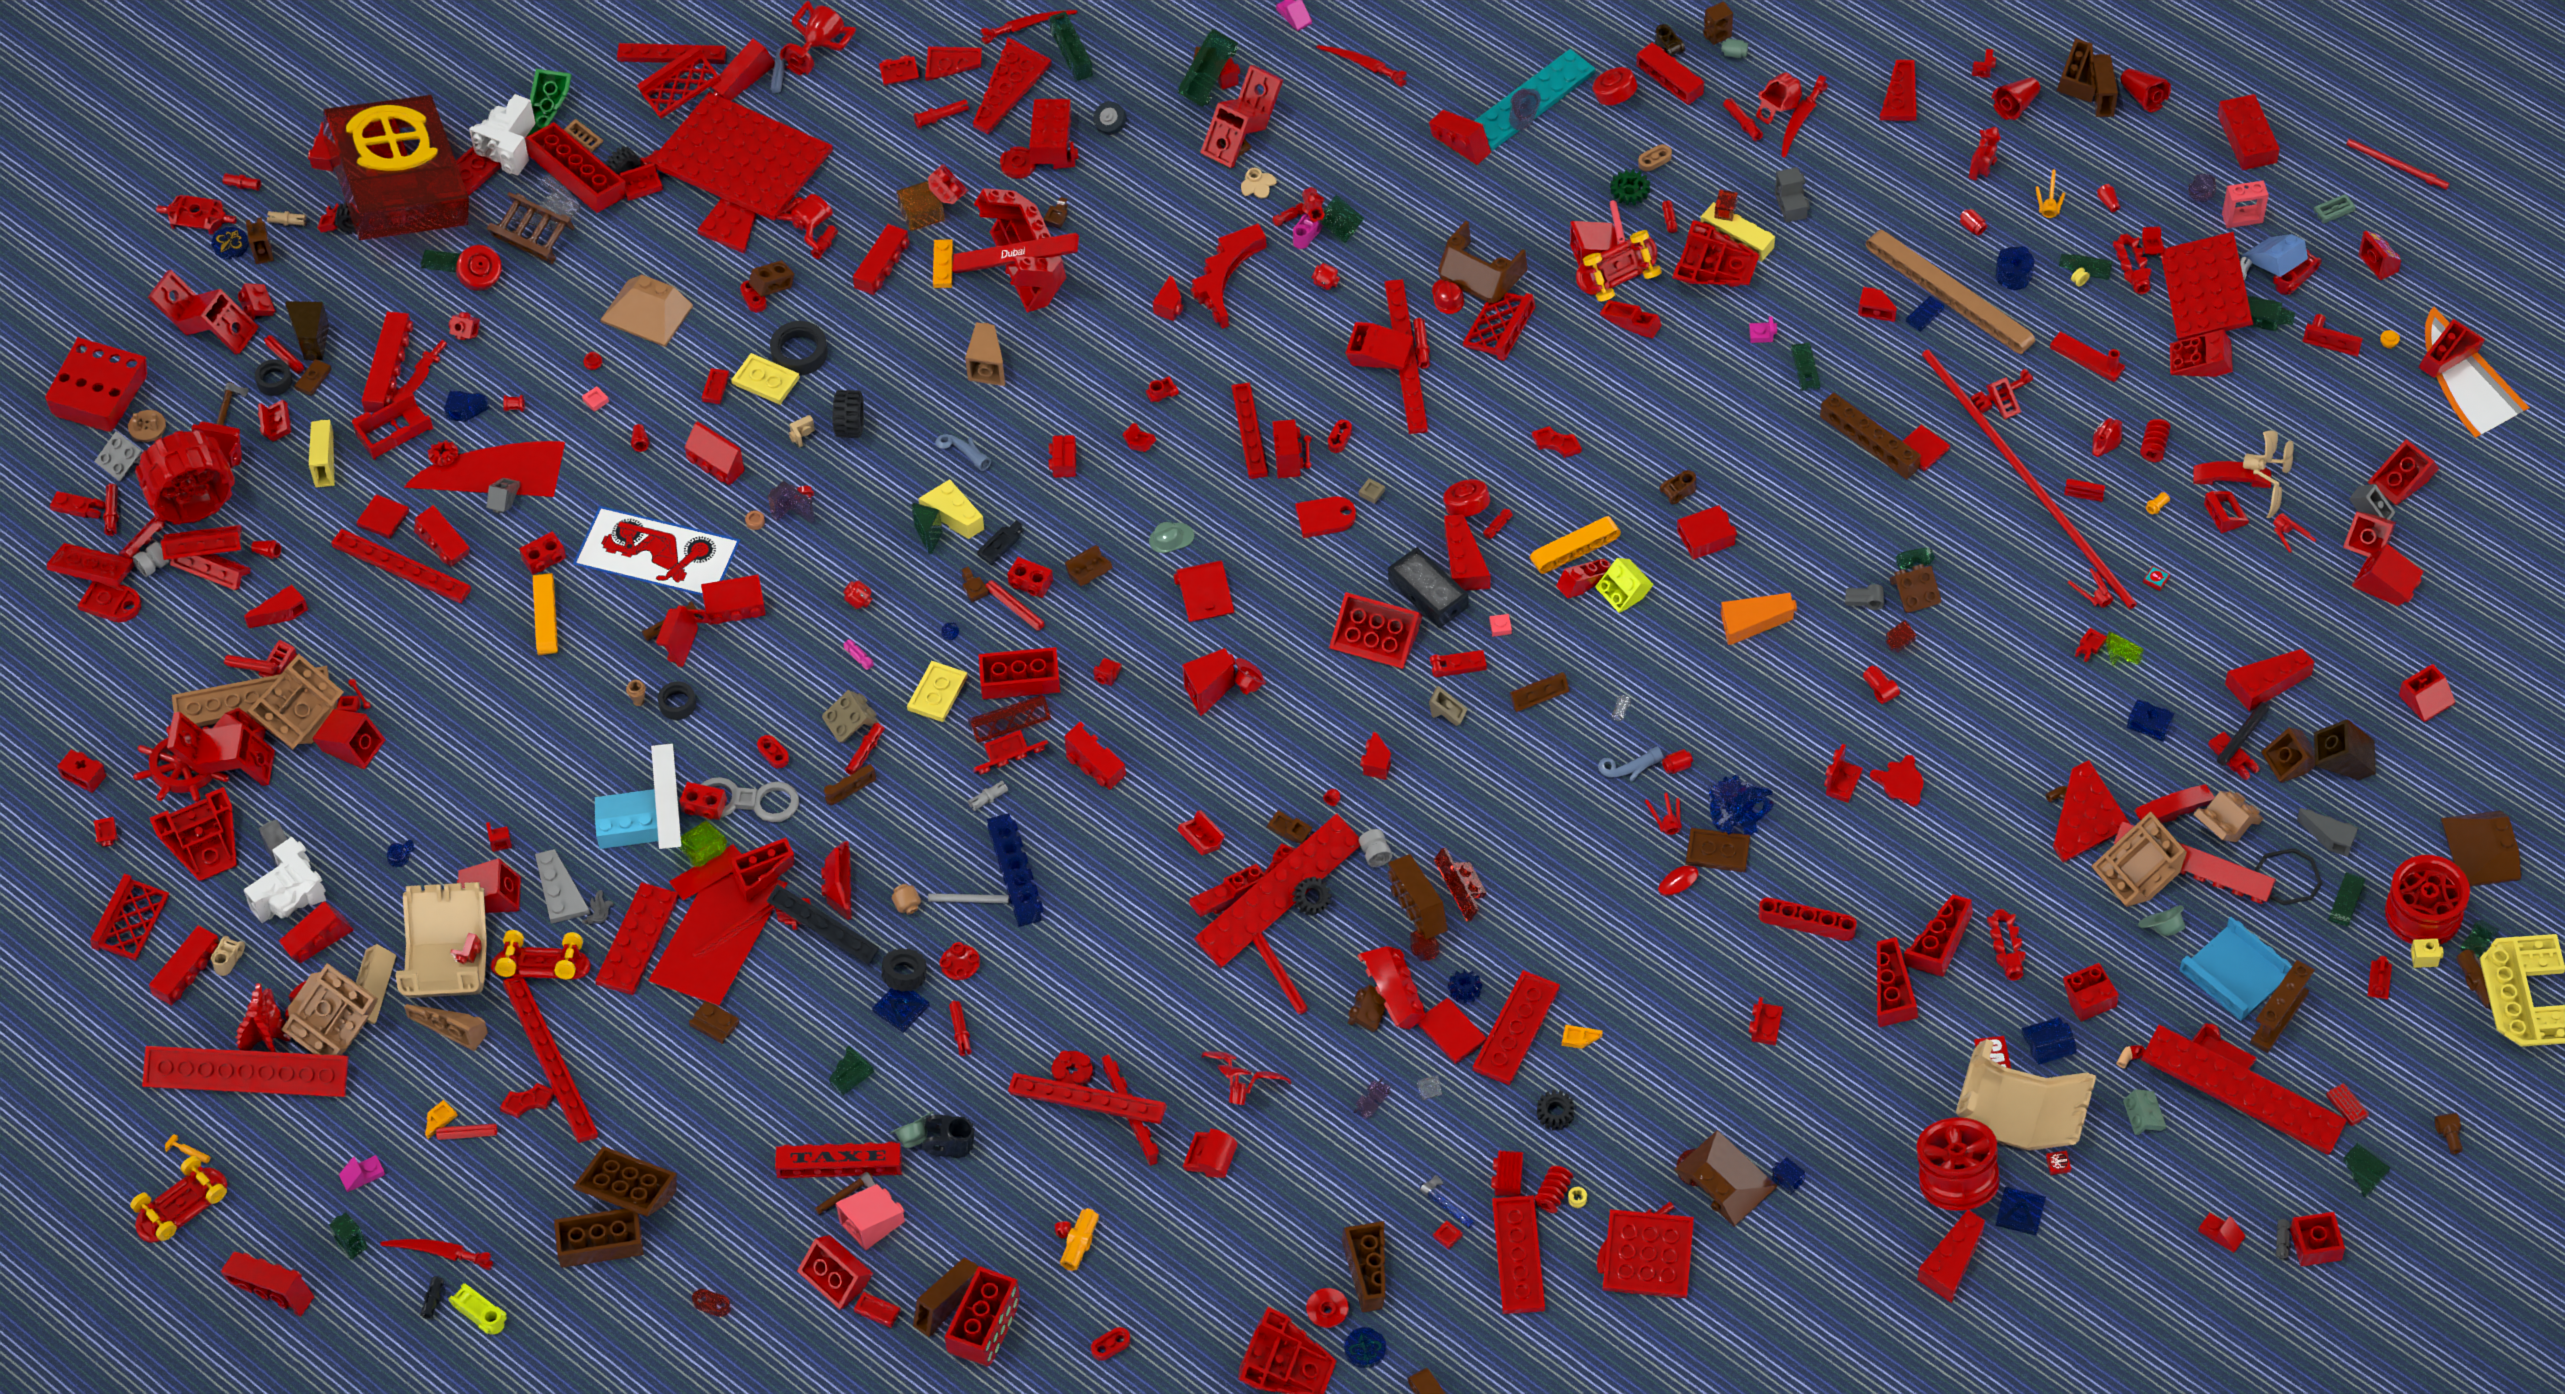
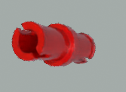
[223,173,261,191]
[810,225,838,259]

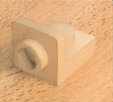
[789,415,815,448]

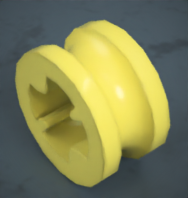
[2071,268,2090,287]
[1568,1187,1587,1208]

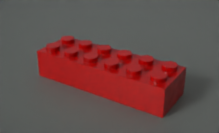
[526,122,625,213]

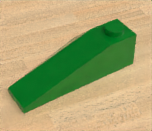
[527,69,572,137]

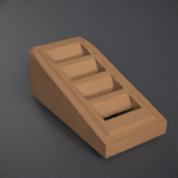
[564,119,603,153]

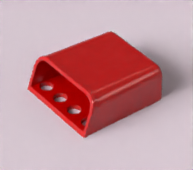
[45,337,147,432]

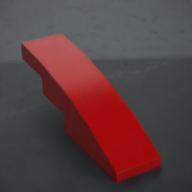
[2134,784,2215,823]

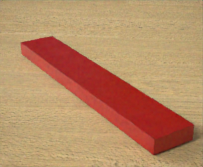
[1231,382,1268,479]

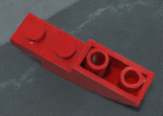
[1189,864,1266,917]

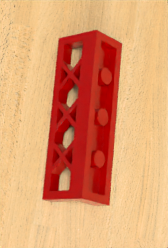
[170,554,251,590]

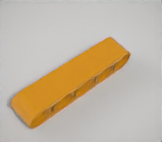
[1530,516,1621,574]
[533,573,558,655]

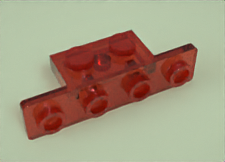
[1434,848,1487,921]

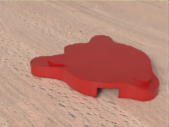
[1870,755,1924,807]

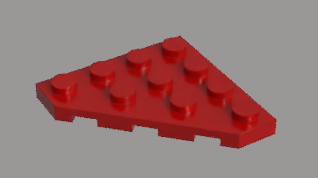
[2052,760,2130,863]

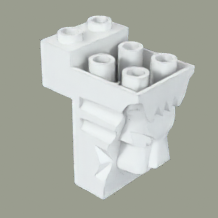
[469,94,535,176]
[244,837,326,923]

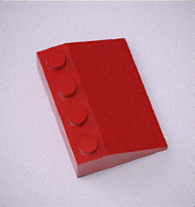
[1329,592,1423,669]

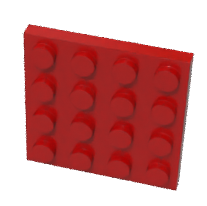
[1602,1209,1694,1299]

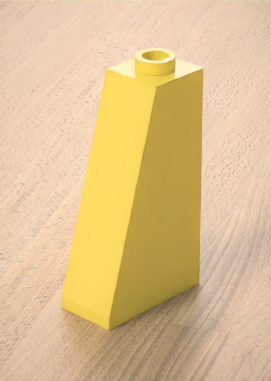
[309,420,335,487]

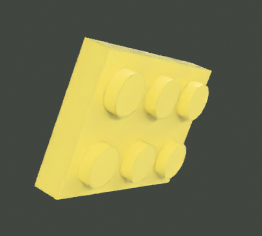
[731,353,800,405]
[907,661,968,722]

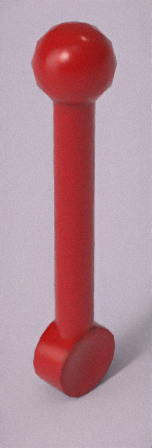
[1304,435,1312,469]
[348,679,371,709]

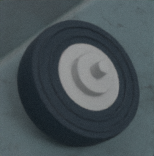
[1093,101,1126,135]

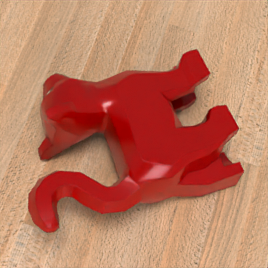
[1968,127,2001,181]

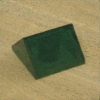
[911,503,943,554]

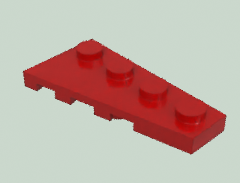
[1879,60,1916,121]

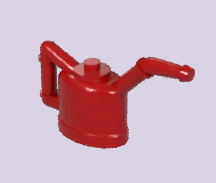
[777,194,833,251]

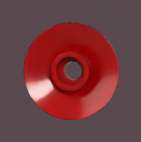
[1306,1288,1349,1328]

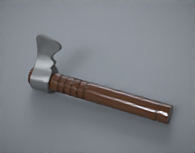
[216,382,249,425]
[815,1172,875,1215]

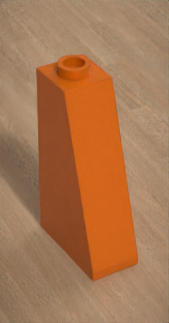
[1721,593,1797,645]

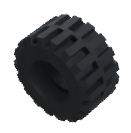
[833,390,864,438]

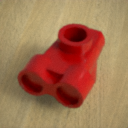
[1145,376,1179,403]

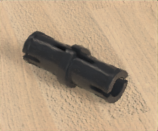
[420,1276,444,1320]

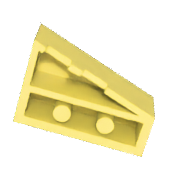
[918,479,984,539]

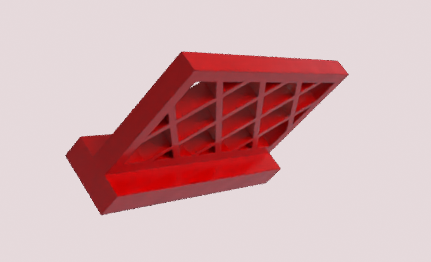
[637,45,721,119]
[1462,292,1536,361]
[161,525,242,560]
[91,873,169,961]

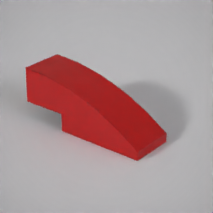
[1600,300,1662,338]

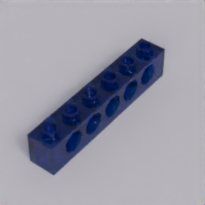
[986,813,1044,927]

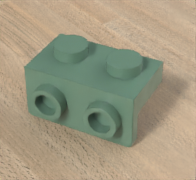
[2123,1089,2166,1135]

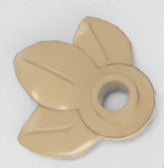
[1241,168,1277,198]

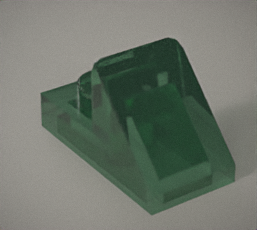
[2460,919,2499,959]

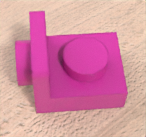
[1749,316,1777,343]

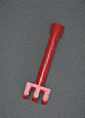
[1970,369,2033,413]

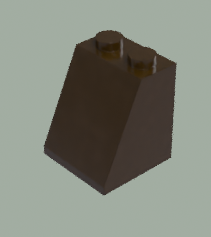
[285,301,329,361]
[2314,719,2376,780]

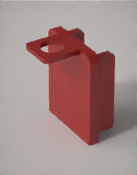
[191,421,242,469]
[656,605,711,667]

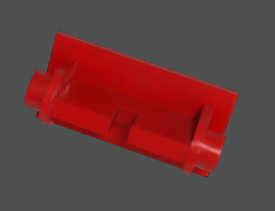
[2367,956,2392,999]

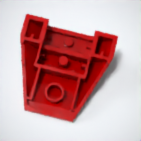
[1672,220,1759,285]
[149,787,237,882]
[1238,1306,1336,1394]

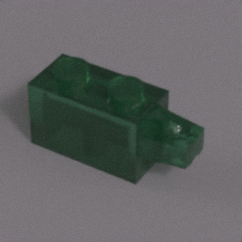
[2247,295,2295,332]

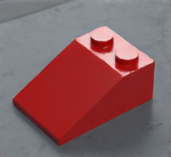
[2367,439,2439,506]

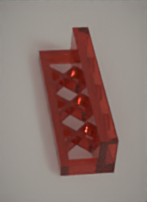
[967,695,1051,743]

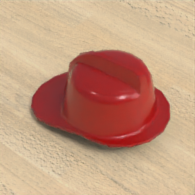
[1432,279,1464,314]
[1235,658,1266,695]

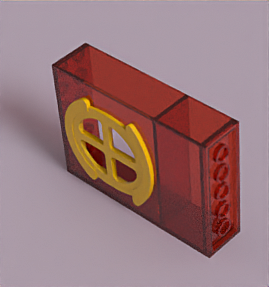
[323,95,469,240]

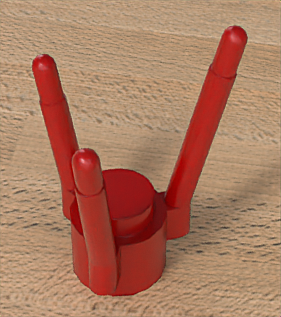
[2273,513,2316,552]
[2068,568,2114,608]
[1645,793,1682,835]

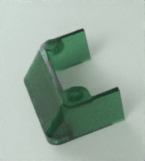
[1175,29,1238,108]

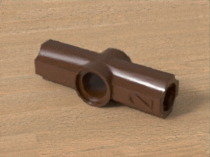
[2456,949,2491,1009]

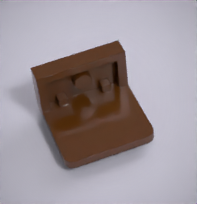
[1889,564,1941,613]

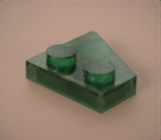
[829,1045,875,1096]
[2343,1143,2391,1198]

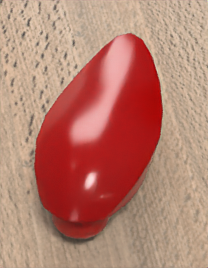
[1658,865,1699,896]

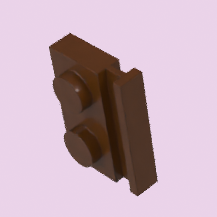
[689,1001,740,1044]

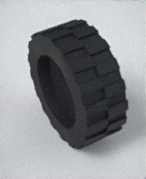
[881,948,927,992]

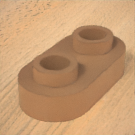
[1638,144,1672,171]

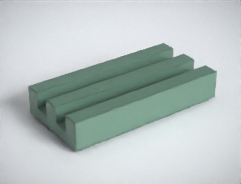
[2313,194,2356,224]

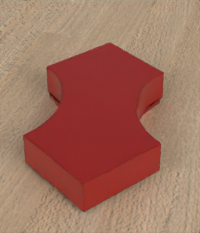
[1532,426,1582,458]
[499,1083,555,1118]

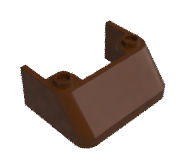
[1438,221,1528,303]

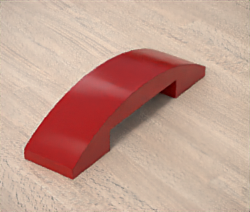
[2193,461,2271,488]

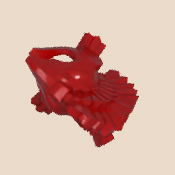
[235,983,291,1052]

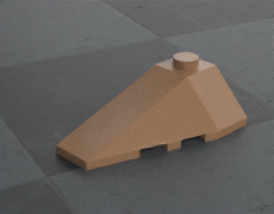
[404,1004,488,1051]

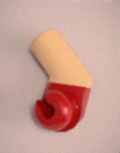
[2116,1045,2145,1068]

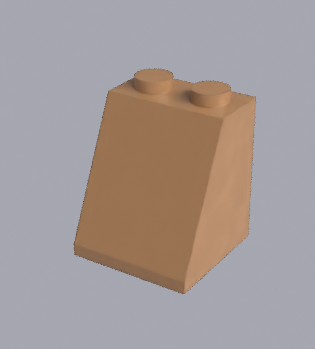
[965,322,1005,386]

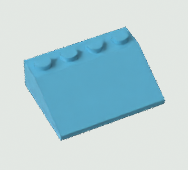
[595,789,659,849]

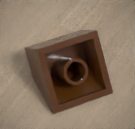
[2261,727,2315,783]

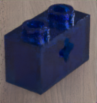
[2127,699,2175,742]

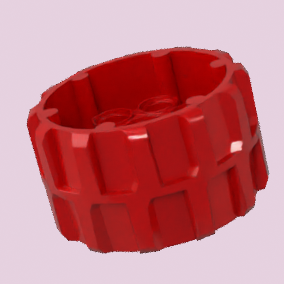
[135,430,235,525]

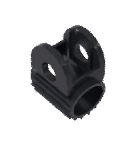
[922,1115,975,1159]

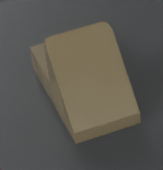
[1429,686,1467,726]

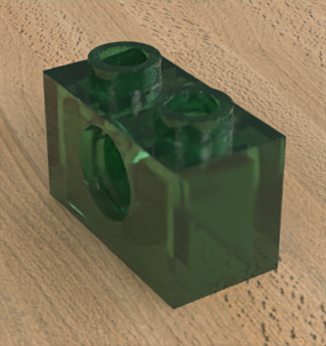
[329,1212,368,1260]

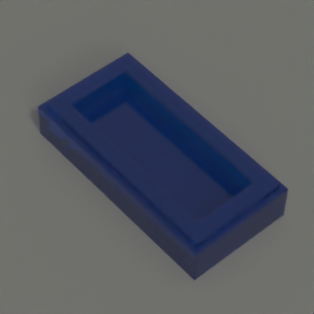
[1906,296,1945,332]

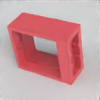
[2222,180,2268,228]

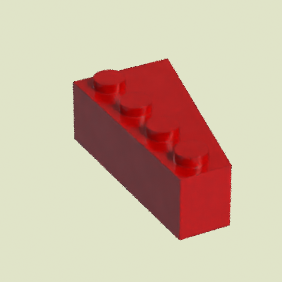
[2225,648,2315,712]

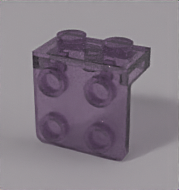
[768,481,815,524]

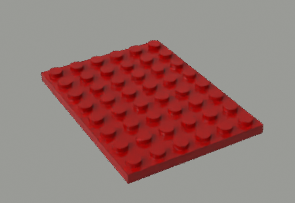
[650,92,833,221]

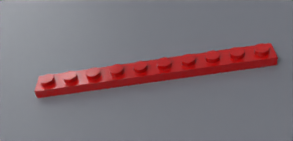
[1384,279,1428,434]
[503,977,598,1143]

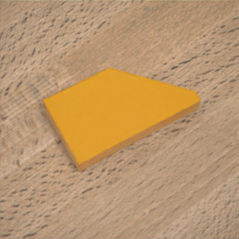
[1562,1024,1603,1049]
[425,1100,458,1139]

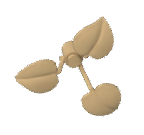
[2243,430,2294,518]

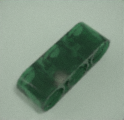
[2328,872,2366,927]

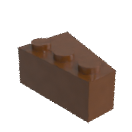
[2057,38,2096,103]

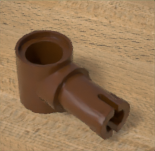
[2434,1112,2463,1154]

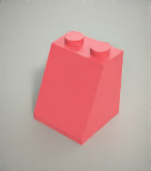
[836,1184,905,1251]

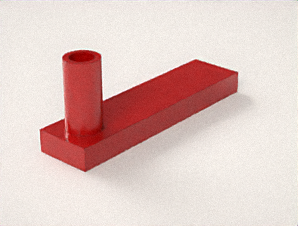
[2050,331,2125,383]

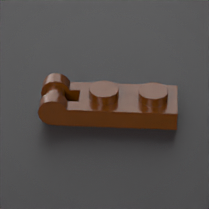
[824,764,876,805]

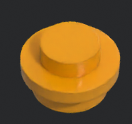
[2380,330,2400,348]

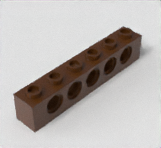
[1820,392,1921,480]

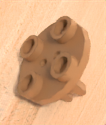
[128,410,166,442]

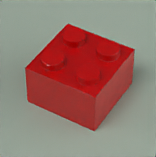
[2290,1212,2345,1267]

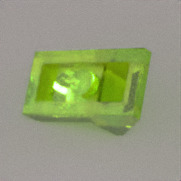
[2106,631,2144,666]

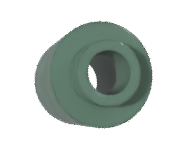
[1721,38,1749,58]

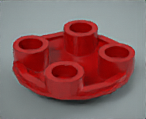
[939,942,980,980]

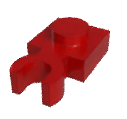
[317,204,339,233]
[2075,628,2107,662]

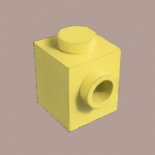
[2410,939,2443,968]

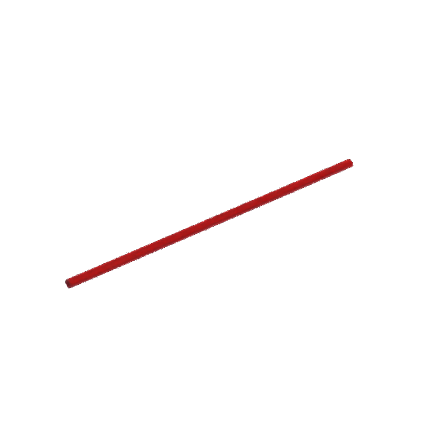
[1922,349,2137,609]

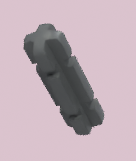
[2276,1219,2290,1259]

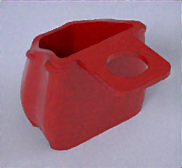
[1756,72,1802,124]

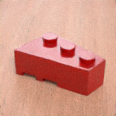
[2418,319,2485,378]
[414,505,470,567]

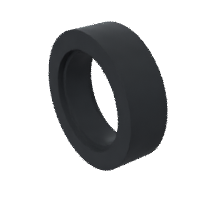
[770,321,828,376]

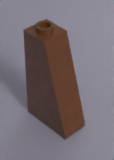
[2093,54,2118,117]
[913,1257,978,1337]

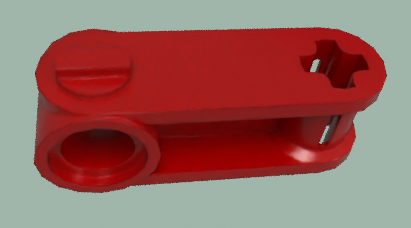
[2273,249,2322,295]

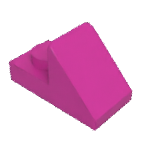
[1276,0,1312,32]
[339,1155,385,1192]

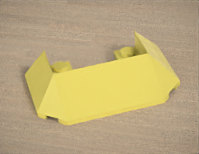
[2480,934,2565,1047]

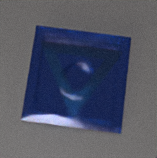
[872,988,930,1033]
[1995,1187,2046,1236]

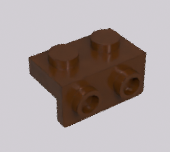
[1065,545,1113,586]
[1348,984,1386,1032]

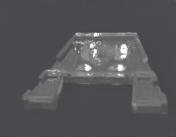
[510,173,582,233]

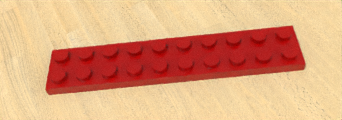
[1194,813,1360,969]
[2141,1025,2347,1155]
[142,1046,349,1097]

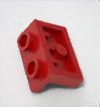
[879,55,919,86]
[1748,997,1783,1046]

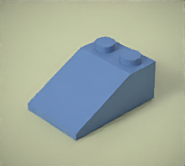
[2242,234,2308,277]

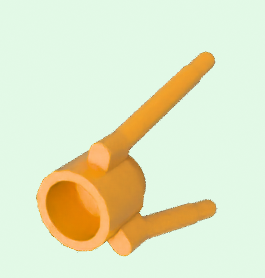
[2035,169,2065,218]

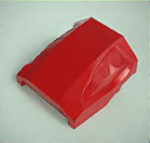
[928,164,969,204]

